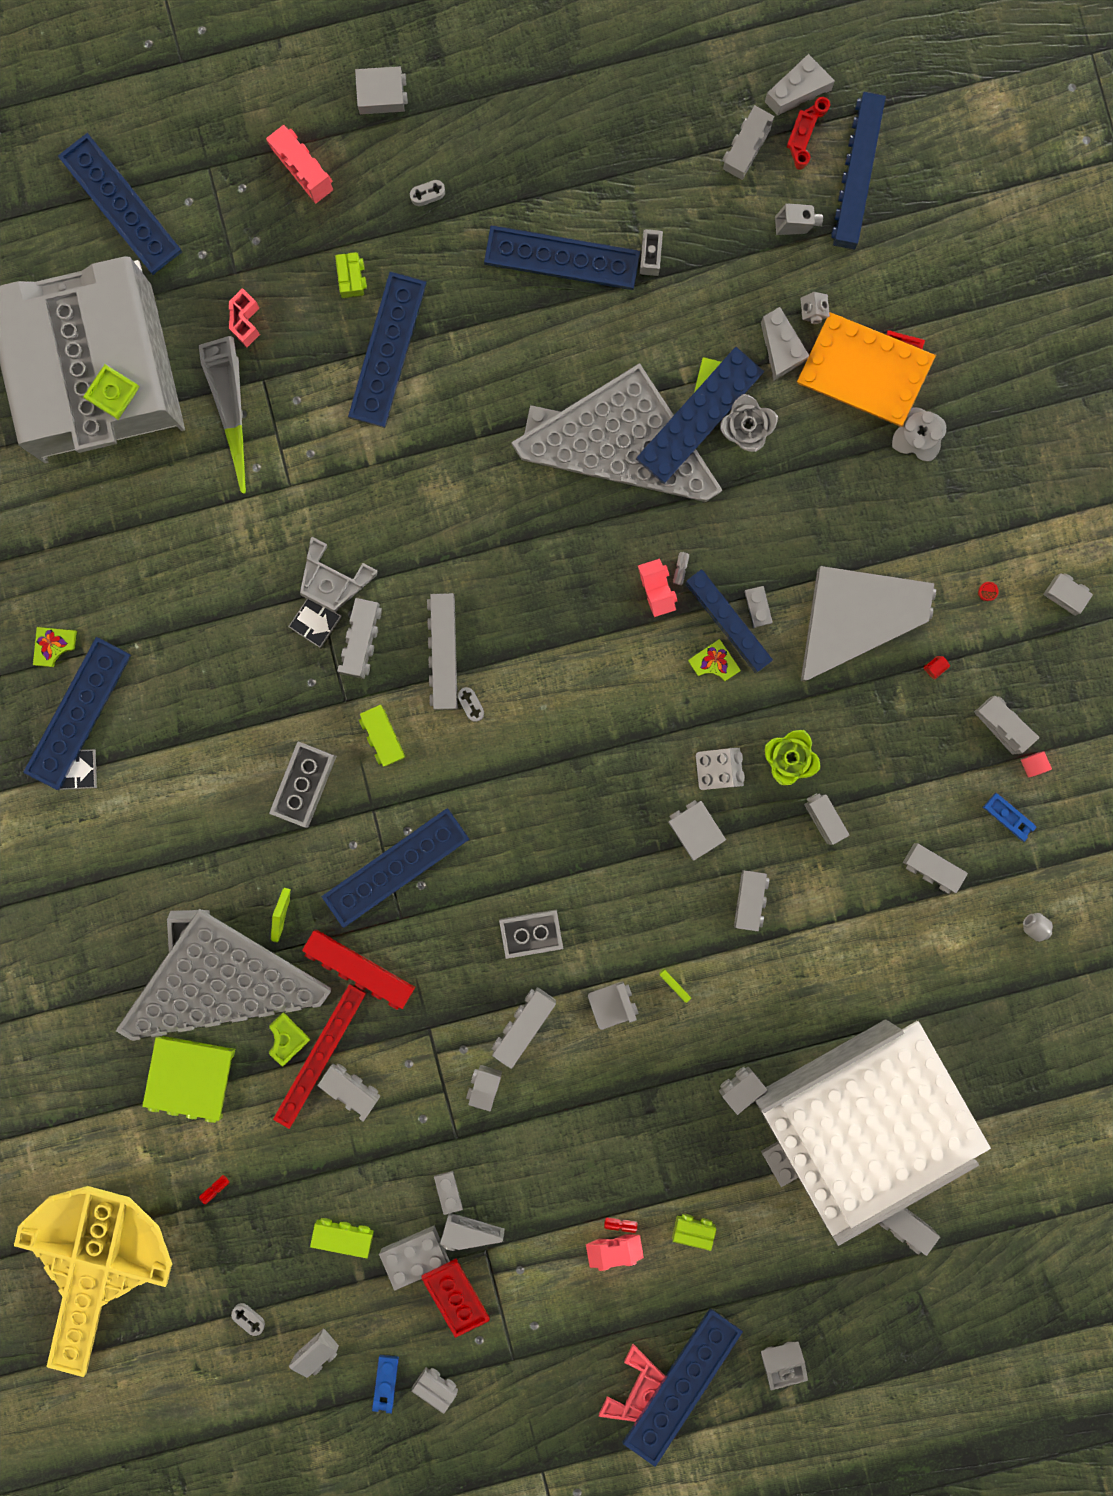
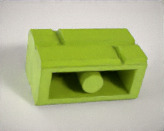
[335,252,367,298]
[672,1214,716,1251]

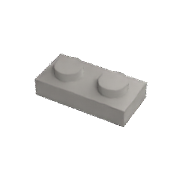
[744,586,773,628]
[434,1171,463,1215]

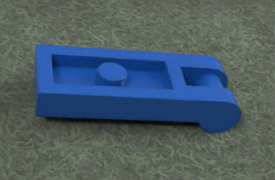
[982,793,1037,842]
[372,1355,399,1414]

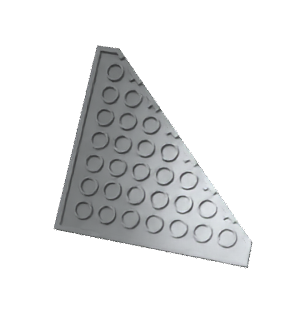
[512,363,723,502]
[116,909,331,1041]

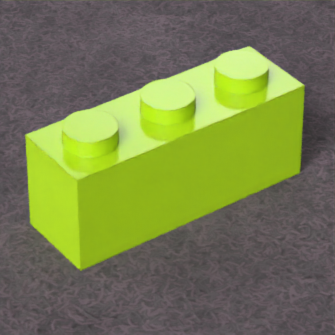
[359,705,406,767]
[310,1218,374,1258]

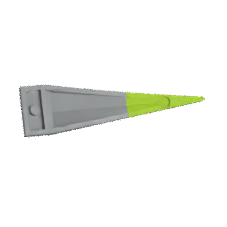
[199,336,246,493]

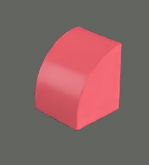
[1021,752,1052,777]

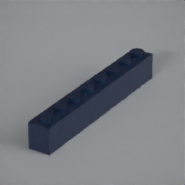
[831,92,886,250]

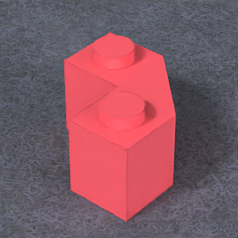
[229,288,260,348]
[638,559,678,617]
[586,1234,644,1271]

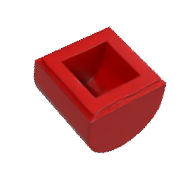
[923,656,950,680]

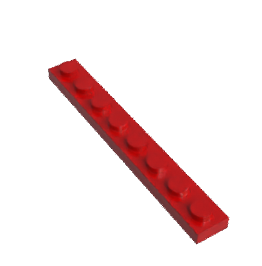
[273,983,366,1129]

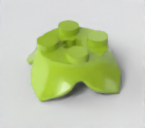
[765,730,820,785]

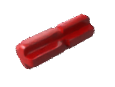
[199,1175,229,1204]
[604,1217,637,1233]

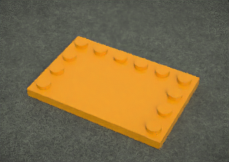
[797,312,936,427]

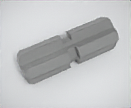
[673,552,689,585]

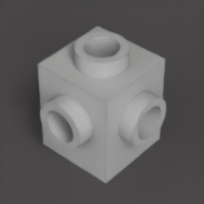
[801,292,830,324]

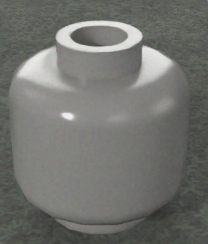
[1023,913,1053,942]

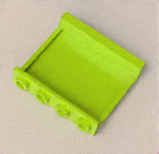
[142,1036,235,1123]

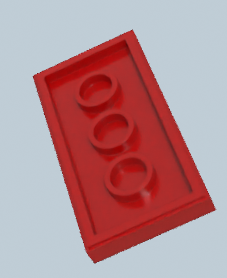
[421,1258,490,1338]

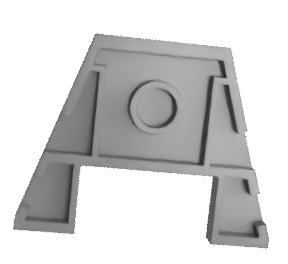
[300,537,378,613]

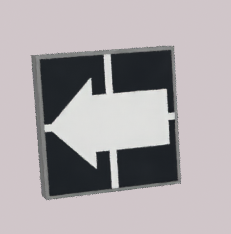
[288,599,342,648]
[60,750,97,790]

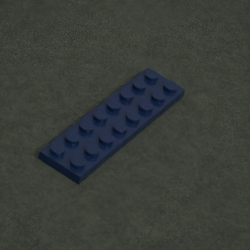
[58,133,182,275]
[484,225,640,290]
[348,272,427,428]
[636,347,764,484]
[23,637,132,790]
[321,808,470,928]
[622,1308,743,1467]

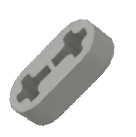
[410,180,445,206]
[458,687,484,722]
[231,1303,265,1336]

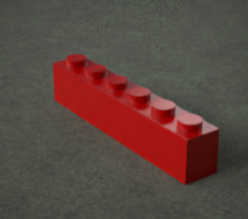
[302,929,415,1010]

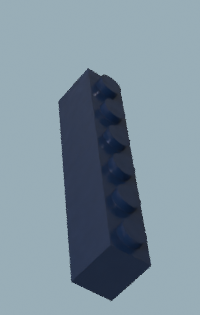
[685,569,773,674]

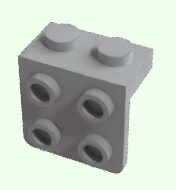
[696,748,745,790]
[588,981,639,1030]

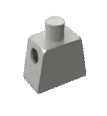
[775,204,823,235]

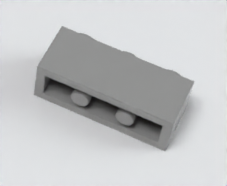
[903,843,968,894]
[734,870,769,931]

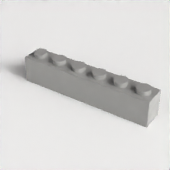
[427,593,458,710]

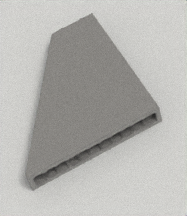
[801,566,936,682]

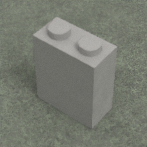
[355,66,408,114]
[804,793,849,845]
[668,800,726,861]

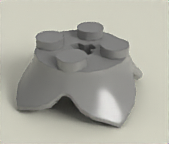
[720,394,778,452]
[892,408,946,461]

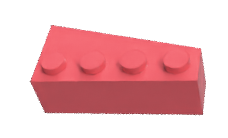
[266,125,333,204]

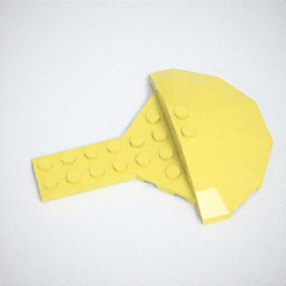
[14,1186,172,1377]

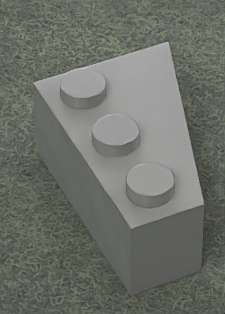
[765,54,835,115]
[722,105,775,180]
[761,307,809,381]
[974,696,1040,755]
[317,1064,380,1122]

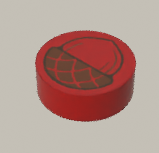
[978,582,999,601]

